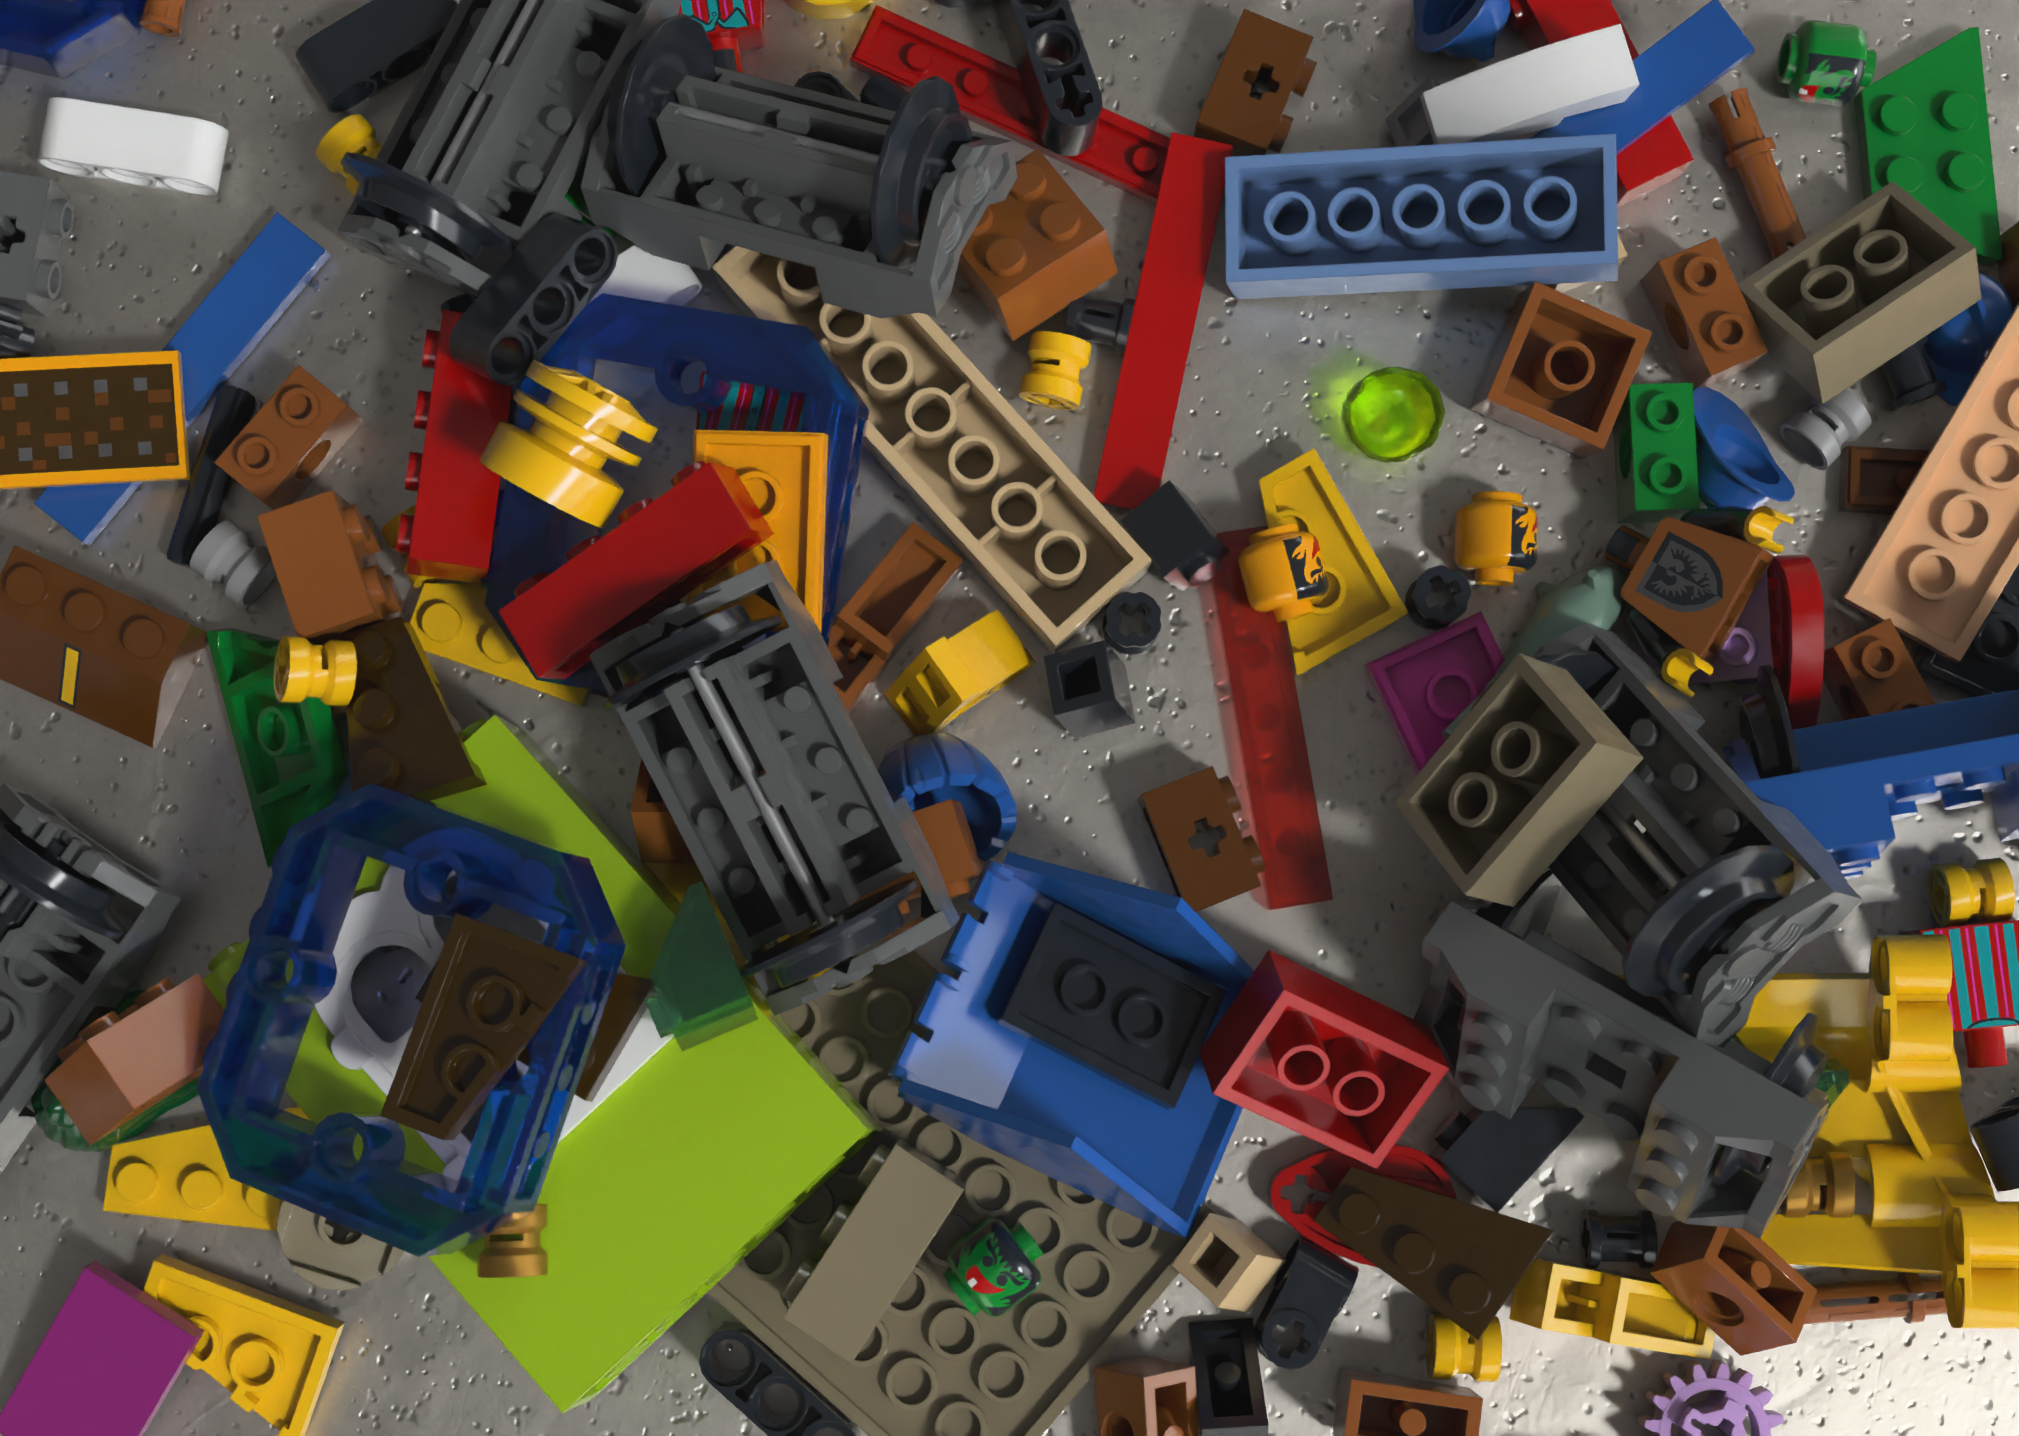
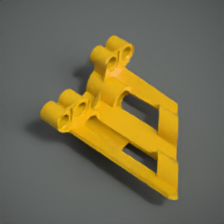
[1616,934,2019,1329]

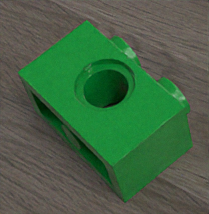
[1613,383,1699,523]

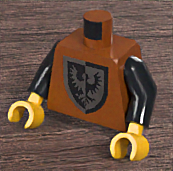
[1604,506,1794,698]

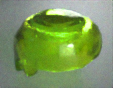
[1340,367,1446,464]

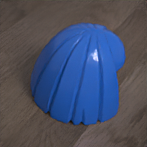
[878,732,1017,862]

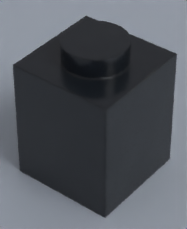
[1120,480,1231,592]
[1043,640,1136,739]

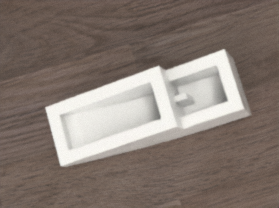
[1420,24,1640,145]

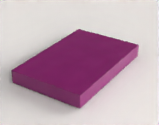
[0,1261,204,1436]

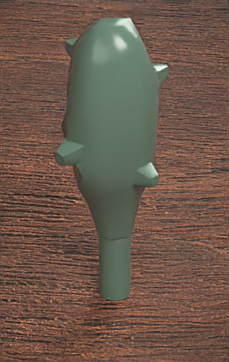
[1442,565,1628,740]

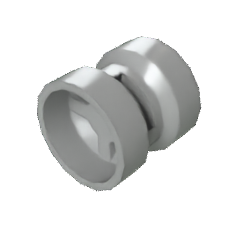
[1779,389,1872,470]
[190,519,277,608]

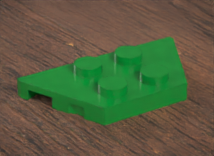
[1854,27,2002,266]
[206,628,348,867]

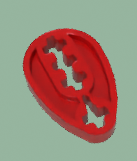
[1767,554,1824,730]
[1267,1144,1457,1267]

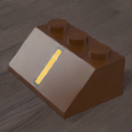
[0,545,208,749]

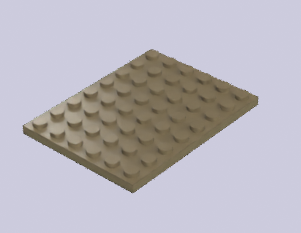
[707,922,1216,1436]

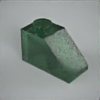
[645,881,758,1051]

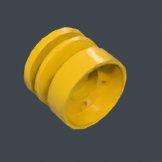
[479,360,658,528]

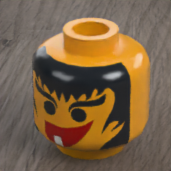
[1453,491,1538,586]
[1238,523,1329,622]

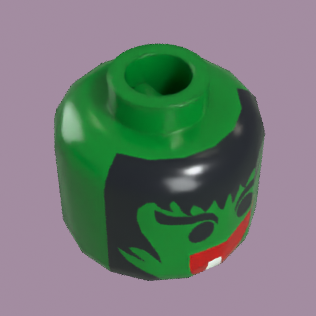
[1776,20,1876,106]
[943,1217,1044,1317]

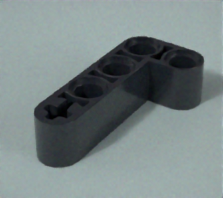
[934,0,1103,156]

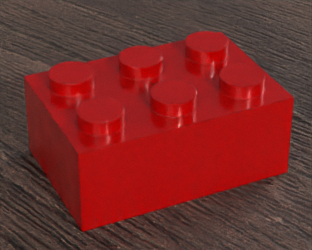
[1199,950,1449,1169]

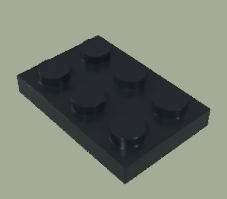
[995,902,1227,1110]

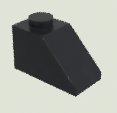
[1429,1105,1585,1212]
[1188,1318,1269,1436]

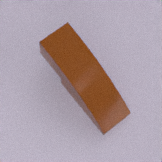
[823,522,964,715]

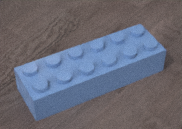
[1225,134,1618,299]

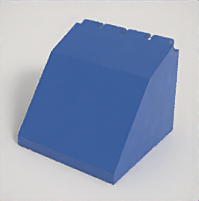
[888,852,1254,1239]

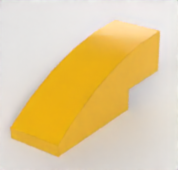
[1509,1257,1715,1360]

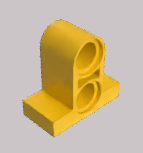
[884,609,1035,736]

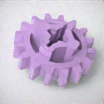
[1637,1359,1784,1436]

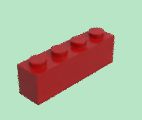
[1506,0,1694,207]
[396,310,513,585]
[498,461,774,679]

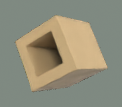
[1171,1213,1287,1313]

